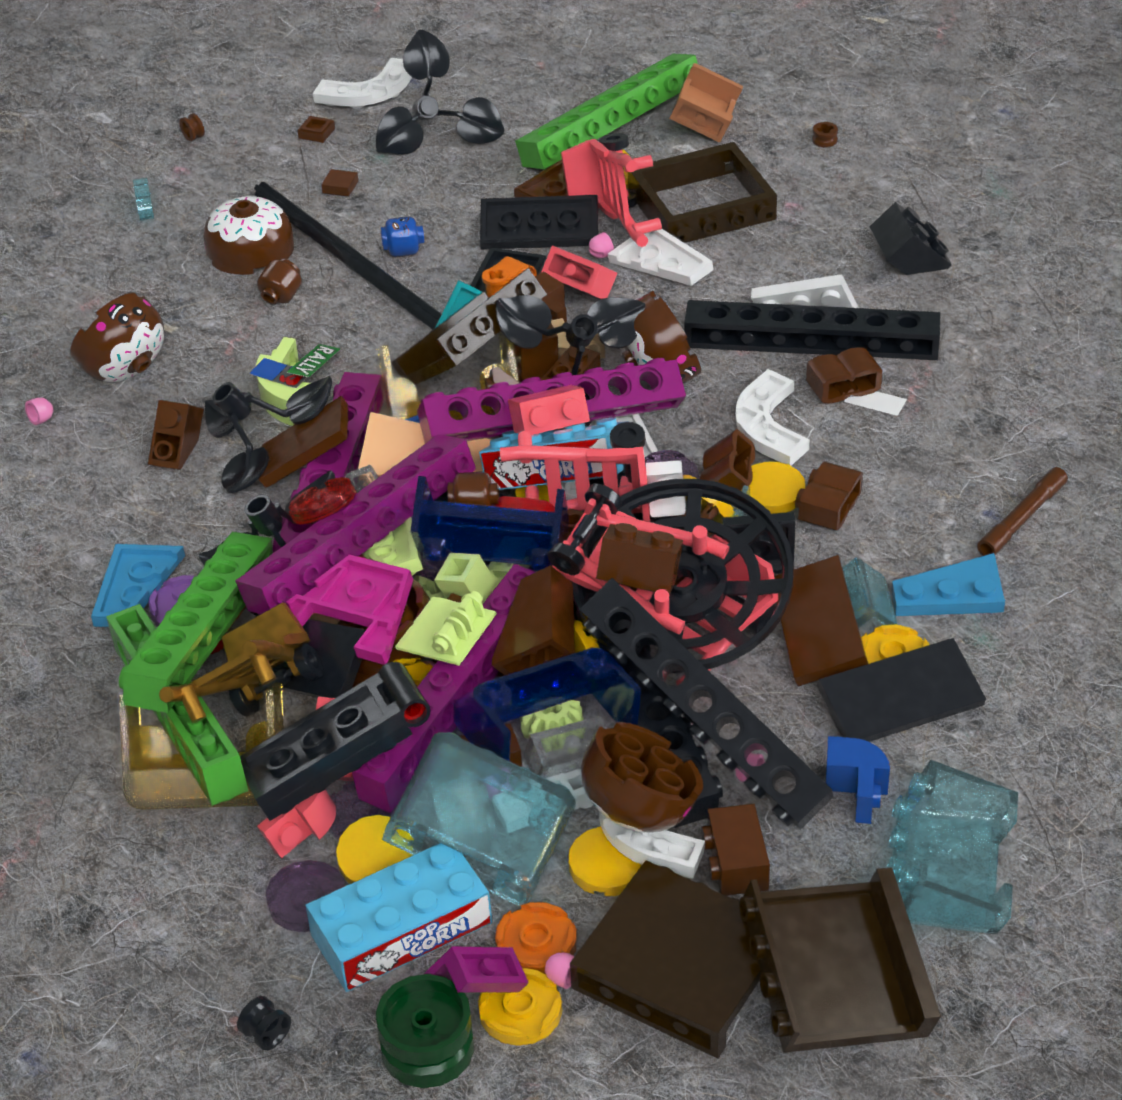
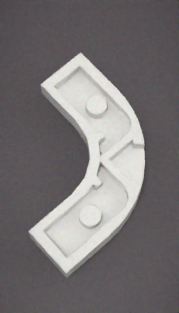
[313,58,412,109]
[736,369,810,466]
[599,811,705,879]

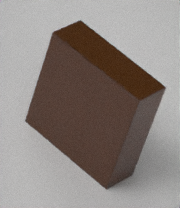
[298,116,335,143]
[321,169,359,197]

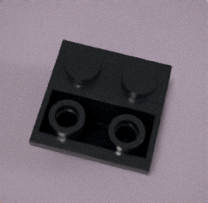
[869,202,952,275]

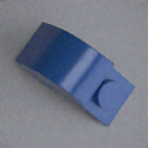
[826,736,890,824]

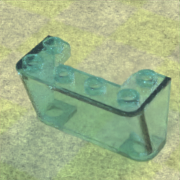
[382,732,576,907]
[887,760,1018,934]

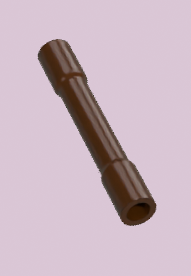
[977,467,1068,556]

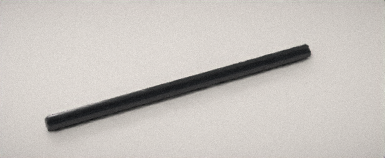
[254,182,442,330]

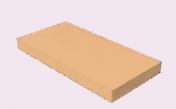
[356,412,492,480]

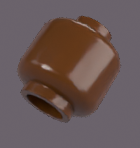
[257,259,302,304]
[448,471,499,518]

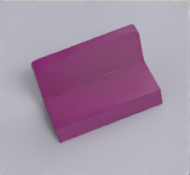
[424,946,529,993]

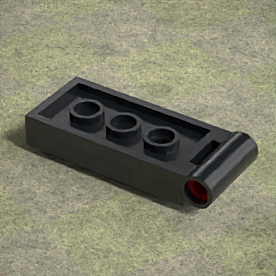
[240,662,431,821]

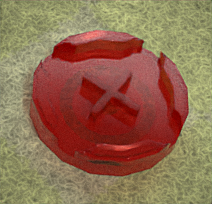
[288,477,357,525]

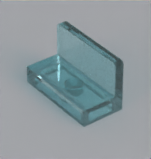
[843,557,897,627]

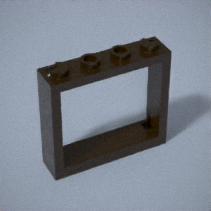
[628,142,777,243]

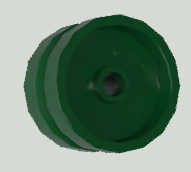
[376,974,474,1088]

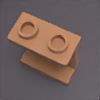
[669,63,743,143]

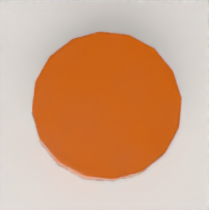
[495,902,577,975]

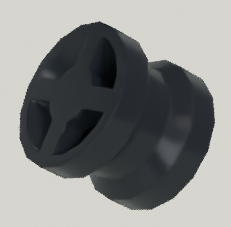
[237,996,291,1051]

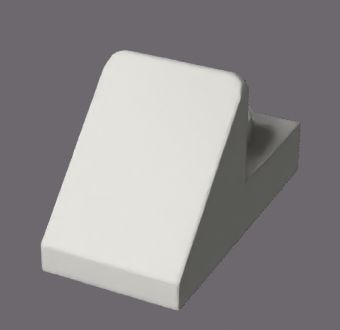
[646,460,686,517]

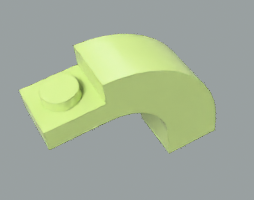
[256,337,311,426]
[434,539,538,604]

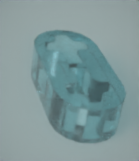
[133,178,154,221]

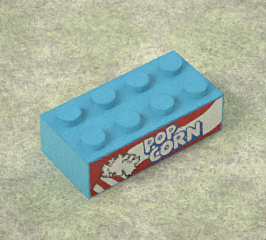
[479,418,629,490]
[305,838,492,992]

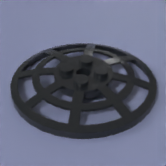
[571,479,794,672]

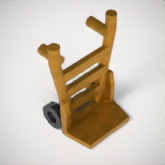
[159,603,324,723]

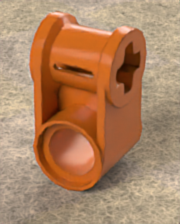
[482,256,537,298]

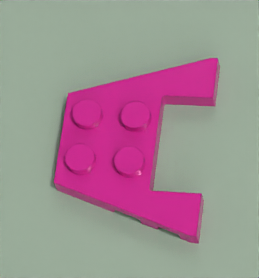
[286,554,413,665]

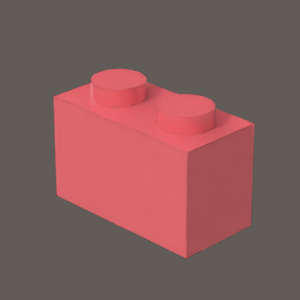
[541,246,618,299]
[508,385,590,435]

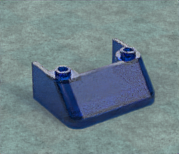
[410,476,569,571]
[453,648,641,782]

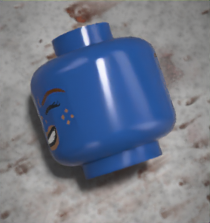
[381,216,425,257]

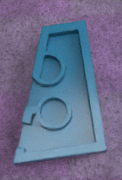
[91,544,185,627]
[892,553,1005,616]

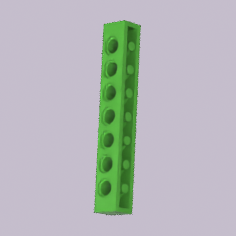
[515,53,698,169]
[119,531,272,713]
[106,604,249,806]

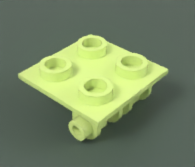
[395,591,497,666]

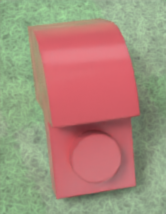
[257,789,336,859]

